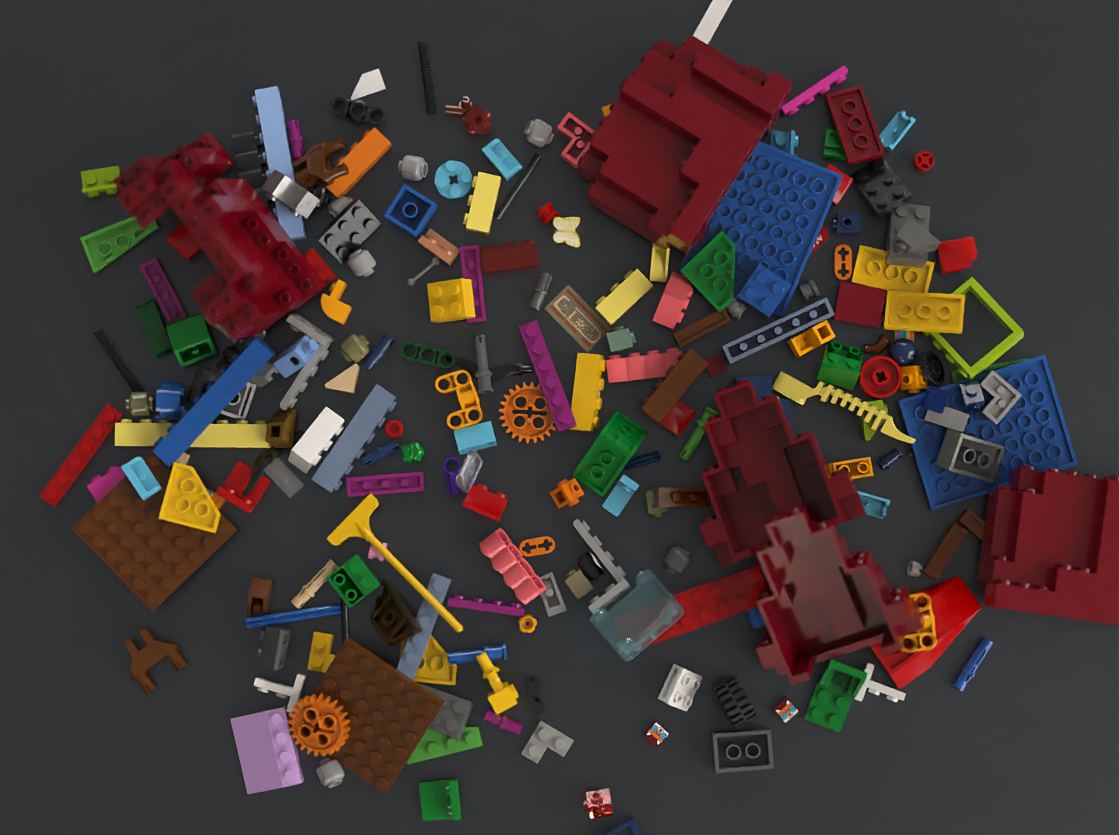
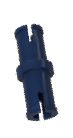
[362,334,394,371]
[361,438,400,467]

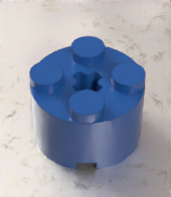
[156,381,185,420]

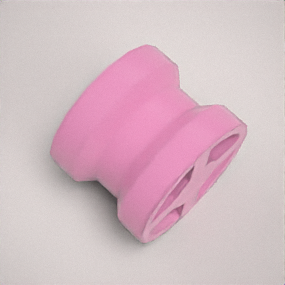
[368,542,388,562]

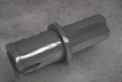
[528,272,552,311]

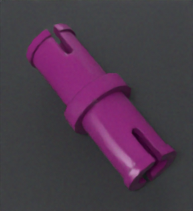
[286,120,304,160]
[483,709,523,736]

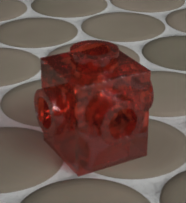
[462,105,493,137]
[583,788,613,819]

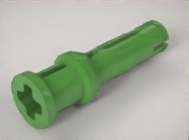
[679,405,720,462]

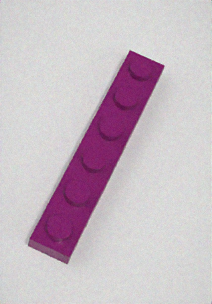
[519,320,577,433]

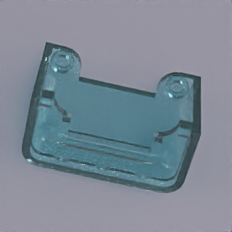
[589,568,684,661]

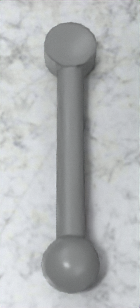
[407,257,440,286]

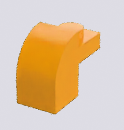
[321,279,352,325]
[787,320,836,358]

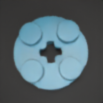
[434,160,472,199]

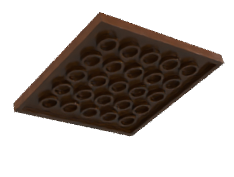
[71,451,237,611]
[292,637,445,795]

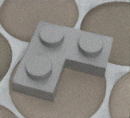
[980,370,1022,425]
[521,720,574,764]

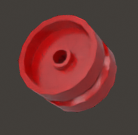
[857,356,902,399]

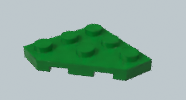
[680,231,735,312]

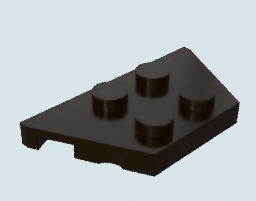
[370,580,422,646]

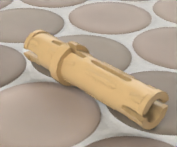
[291,559,339,610]

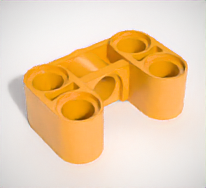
[435,370,483,430]
[900,593,937,652]

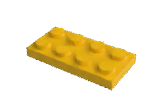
[851,245,935,293]
[884,291,965,334]

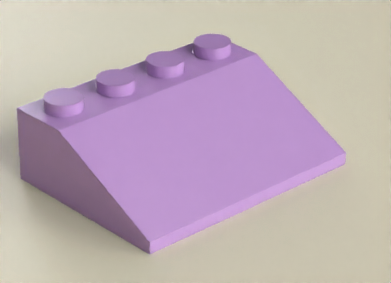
[230,705,304,794]

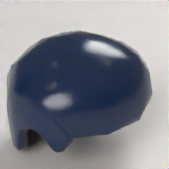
[889,338,918,367]

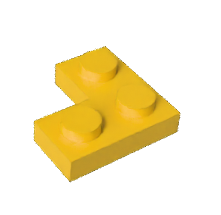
[307,631,336,673]

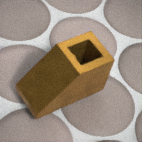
[265,409,297,448]

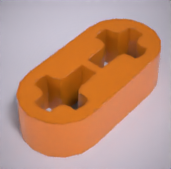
[834,244,852,281]
[519,536,555,557]

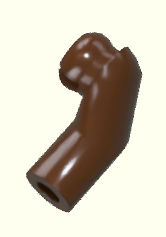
[864,334,890,354]

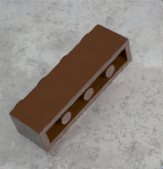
[640,349,708,424]

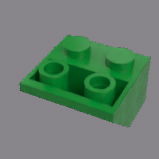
[166,312,217,367]
[816,340,864,391]
[326,554,382,608]

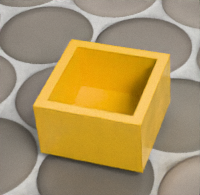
[427,278,475,323]

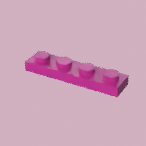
[780,65,849,117]

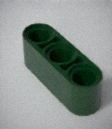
[136,299,173,358]
[400,342,456,369]

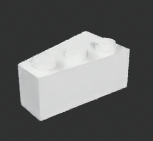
[288,407,345,474]

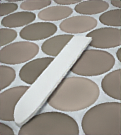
[693,0,732,44]

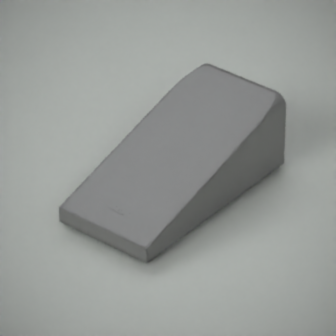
[924,402,969,433]
[539,572,567,617]

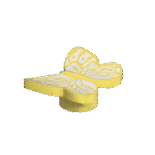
[553,217,580,247]

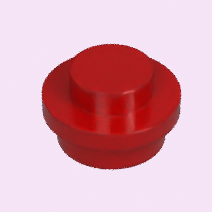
[384,419,404,439]

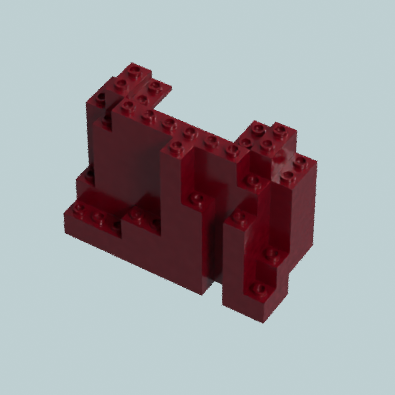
[578,35,793,254]
[113,133,326,340]
[977,465,1119,625]

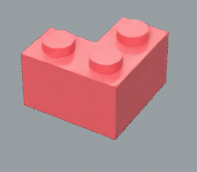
[557,112,597,168]
[652,271,694,329]

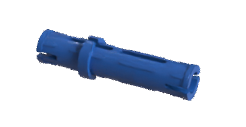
[952,637,994,692]

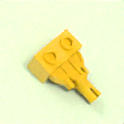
[476,652,519,715]

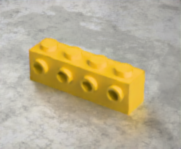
[570,353,606,433]

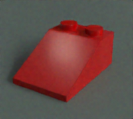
[462,483,508,521]

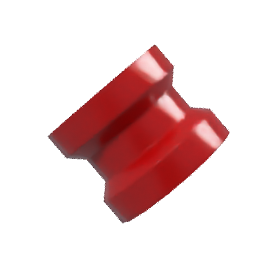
[913,151,934,172]
[536,202,559,226]

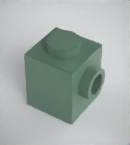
[606,326,636,353]

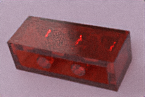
[479,240,539,274]

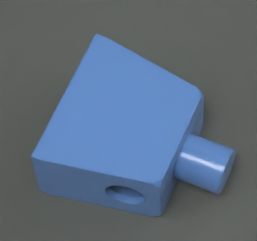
[273,335,318,378]

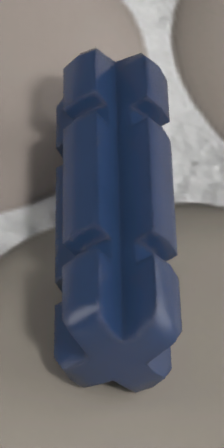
[625,451,661,471]

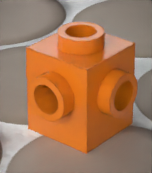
[549,478,584,509]

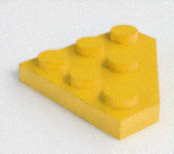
[159,462,221,533]
[399,635,457,685]

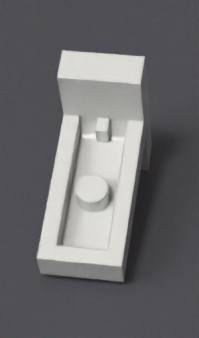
[853,662,906,702]
[254,673,307,712]

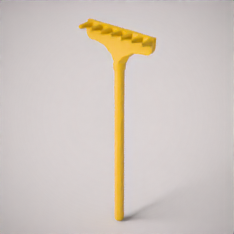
[326,493,463,632]

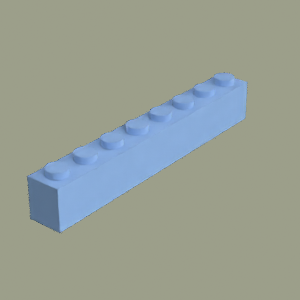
[252,86,307,241]

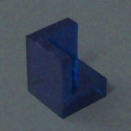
[921,385,950,414]

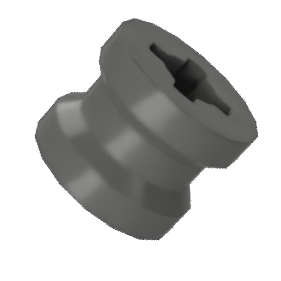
[797,279,820,302]

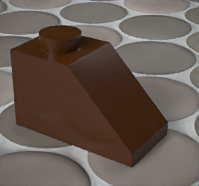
[247,577,272,618]

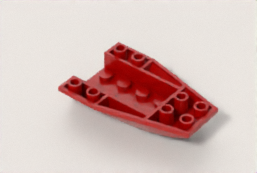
[869,576,982,690]

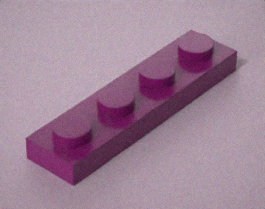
[460,245,487,323]
[139,258,188,324]
[346,472,425,497]
[447,595,525,617]

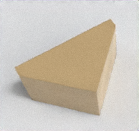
[324,363,360,394]

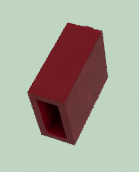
[832,282,887,329]

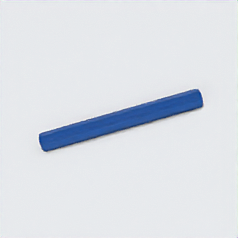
[245,604,341,629]

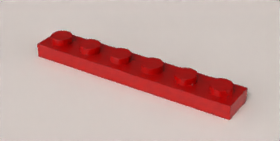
[39,404,124,508]

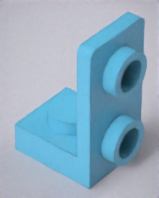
[602,474,639,517]

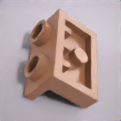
[418,229,460,266]

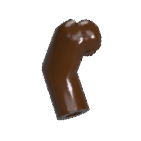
[445,96,472,116]

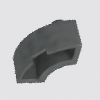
[262,169,320,219]

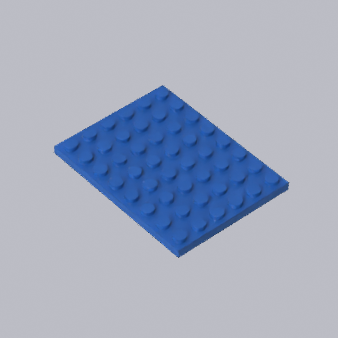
[678,141,843,318]
[897,355,1078,511]

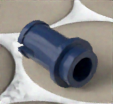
[877,448,903,471]

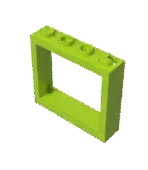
[923,277,1024,381]

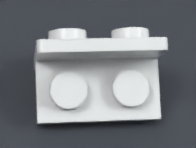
[658,664,702,711]

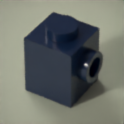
[832,213,861,235]

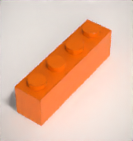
[325,127,392,198]

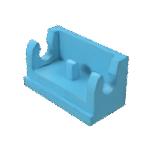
[879,111,916,153]
[482,138,523,181]
[454,421,497,455]
[121,456,162,501]
[857,491,891,519]

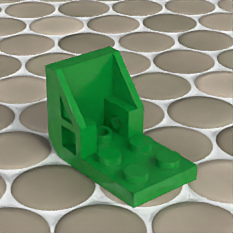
[572,411,648,497]
[803,659,868,732]

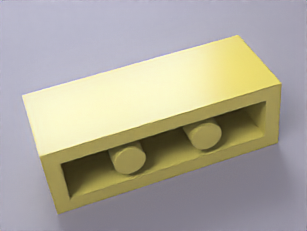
[463,172,501,235]
[595,268,653,326]

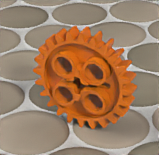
[499,382,556,444]
[287,694,350,757]

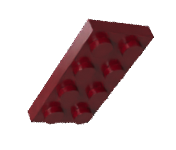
[825,85,885,165]

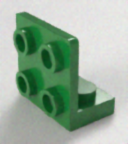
[419,778,461,821]

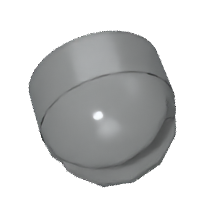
[907,560,923,577]

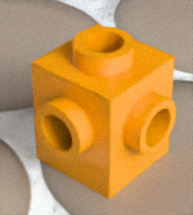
[900,365,928,394]

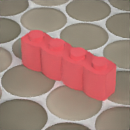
[606,348,682,384]
[479,528,546,605]

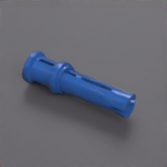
[447,643,507,665]

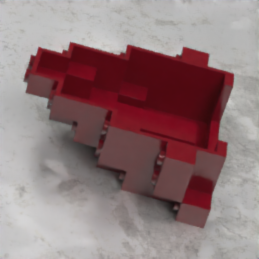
[699,379,867,567]
[756,506,925,685]

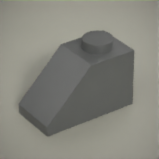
[892,219,940,254]

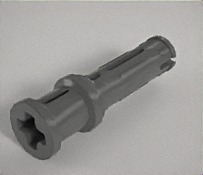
[473,335,494,394]

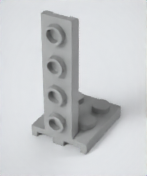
[280,314,335,410]
[573,518,631,616]

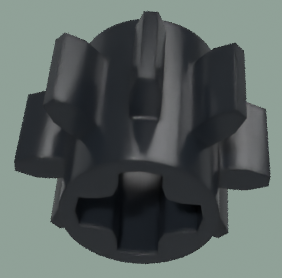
[308,186,330,209]

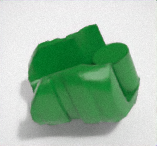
[401,442,424,463]

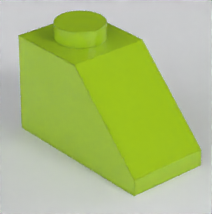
[858,400,888,442]

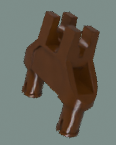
[292,136,349,188]
[123,627,188,694]

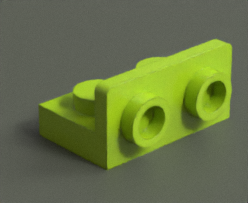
[81,166,121,197]

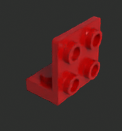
[216,461,271,513]

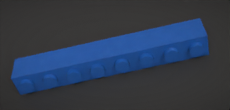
[152,337,276,467]

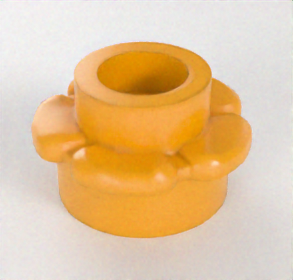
[518,614,537,633]

